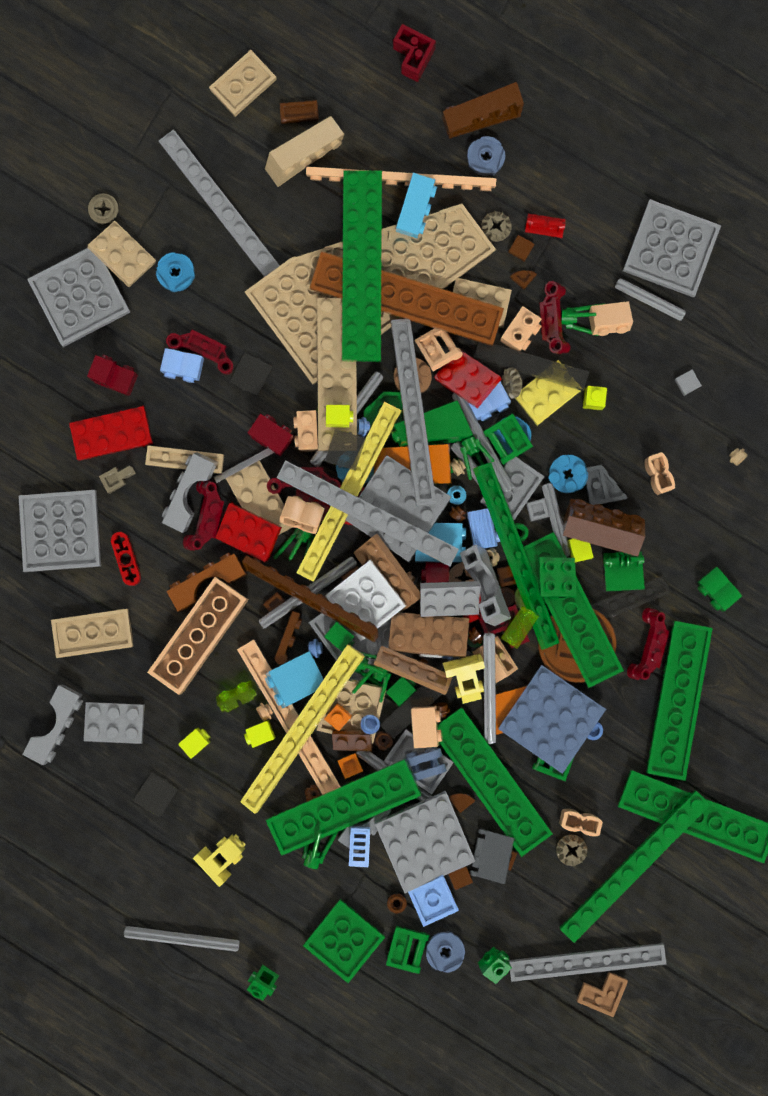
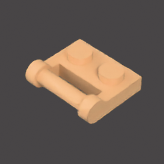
[415,328,463,371]

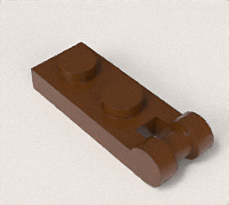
[275,611,303,664]

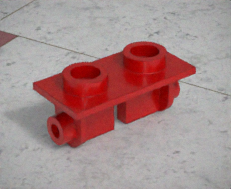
[525,213,566,238]

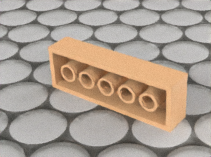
[147,577,249,695]

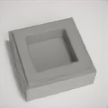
[675,370,702,396]
[526,498,550,522]

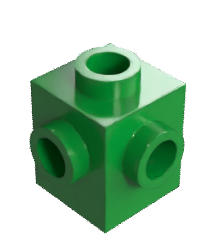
[478,947,512,984]
[247,965,279,1001]

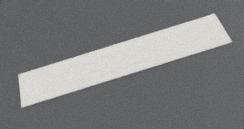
[214,448,274,483]

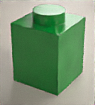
[324,622,355,651]
[386,677,416,706]

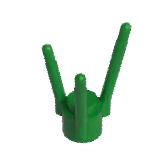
[561,304,603,336]
[460,437,494,480]
[273,528,315,560]
[354,651,383,686]
[352,665,391,703]
[302,832,338,869]

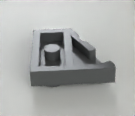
[585,465,627,505]

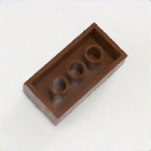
[563,499,645,556]

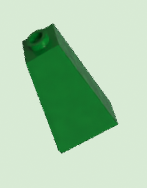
[391,400,473,447]

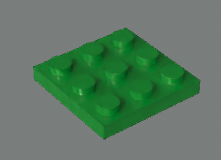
[303,899,385,983]

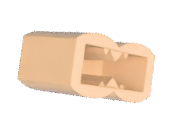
[644,452,675,495]
[280,496,325,534]
[559,809,603,836]

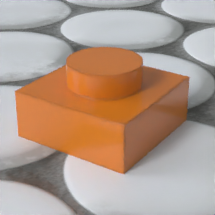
[324,703,352,731]
[338,753,363,779]

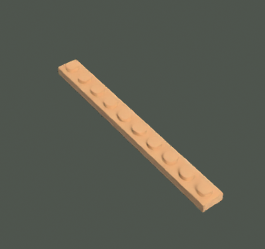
[306,167,496,191]
[237,640,341,795]

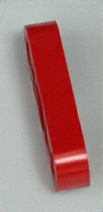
[111,532,141,586]

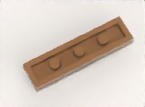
[373,646,452,695]

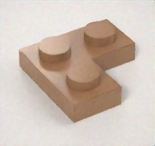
[576,972,628,1017]

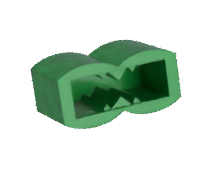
[697,567,742,612]

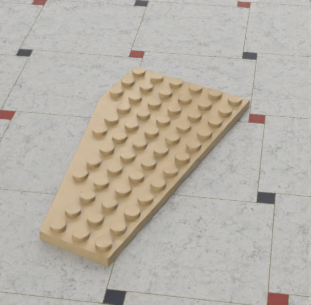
[245,204,496,385]

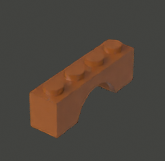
[167,553,247,612]

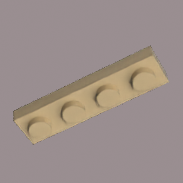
[145,446,224,474]

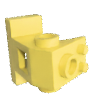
[443,654,485,704]
[193,834,246,887]

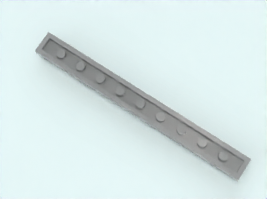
[159,129,280,277]
[391,319,436,506]
[277,460,459,566]

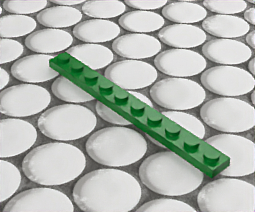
[473,462,560,650]
[559,790,711,943]

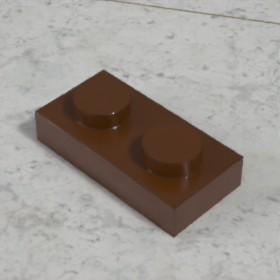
[332,730,373,751]

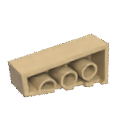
[265,116,344,187]

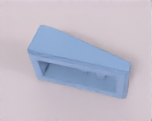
[349,826,370,867]

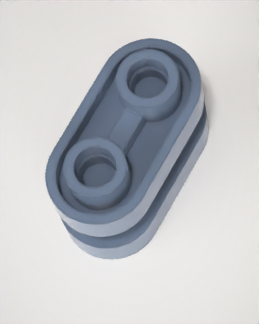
[404,747,447,781]

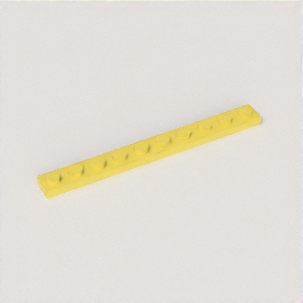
[297,402,402,582]
[240,645,365,814]

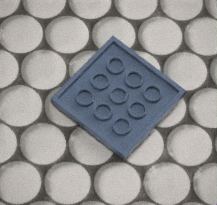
[498,665,606,774]

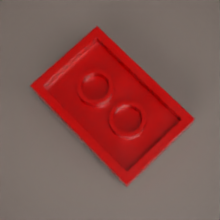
[434,351,502,409]
[215,503,282,562]

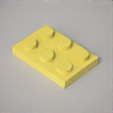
[515,360,582,426]

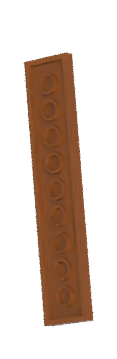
[310,251,504,346]

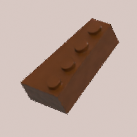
[442,82,524,139]

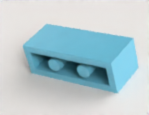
[396,173,437,238]

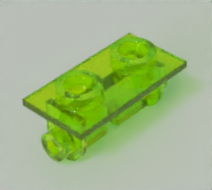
[501,606,539,649]
[216,681,257,712]

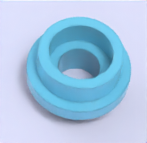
[447,486,466,505]

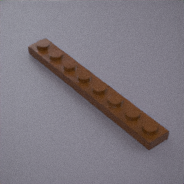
[242,555,378,642]

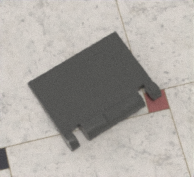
[470,829,514,884]

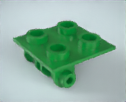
[603,551,645,591]
[539,557,576,598]

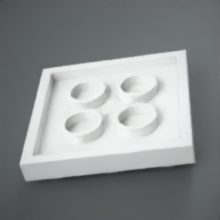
[325,560,407,641]

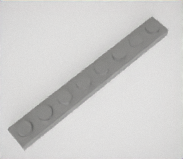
[509,943,666,982]

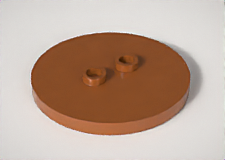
[539,608,616,683]

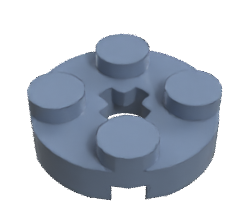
[467,136,505,176]
[426,931,465,973]

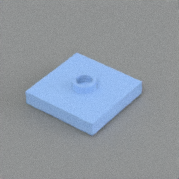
[408,875,459,927]

